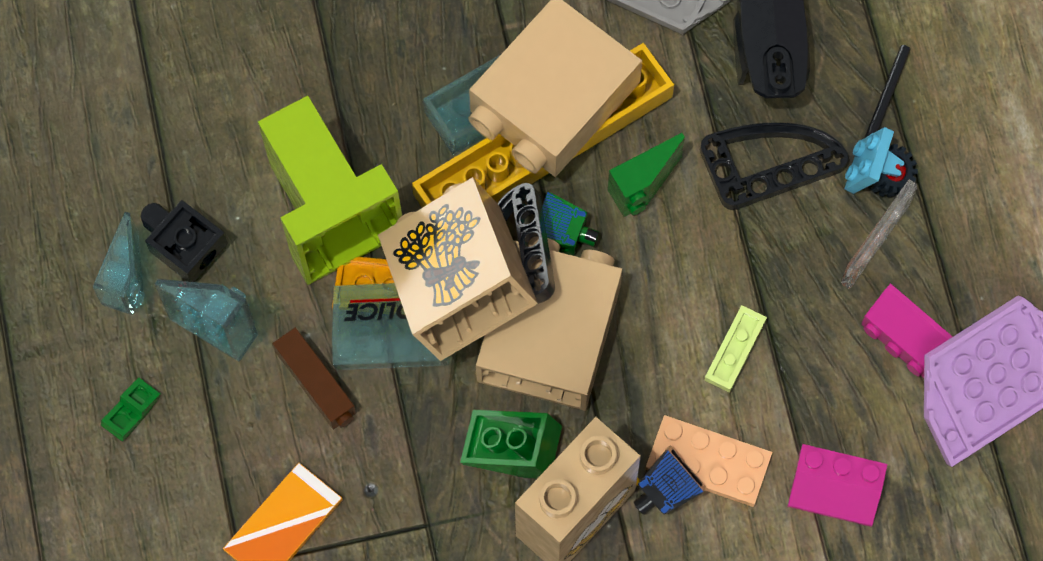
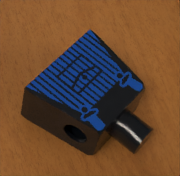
[634,445,706,515]

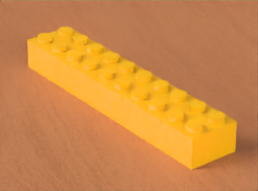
[412,43,674,208]

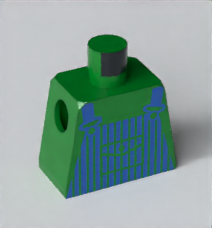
[542,192,599,255]

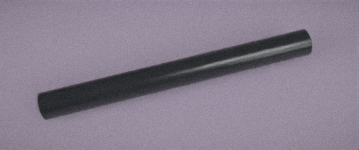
[864,45,911,138]

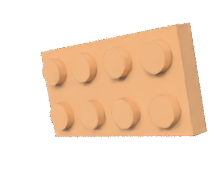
[645,415,772,507]

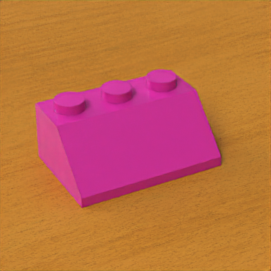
[861,283,953,378]
[787,444,887,527]

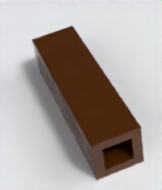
[272,327,356,430]

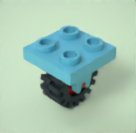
[844,127,918,197]

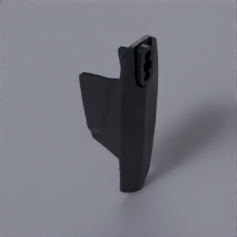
[733,0,810,99]

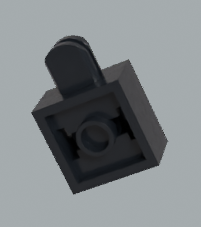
[141,200,228,285]

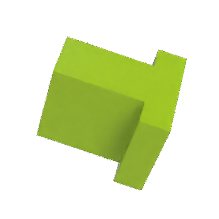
[258,96,402,285]

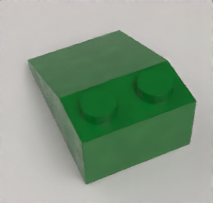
[608,133,685,217]
[460,410,562,479]

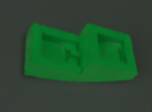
[101,377,161,442]

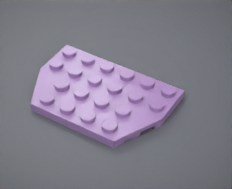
[924,296,1043,467]

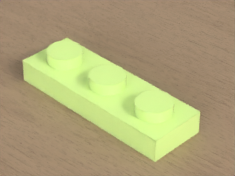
[704,305,767,393]

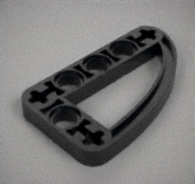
[700,123,848,210]
[498,183,555,305]

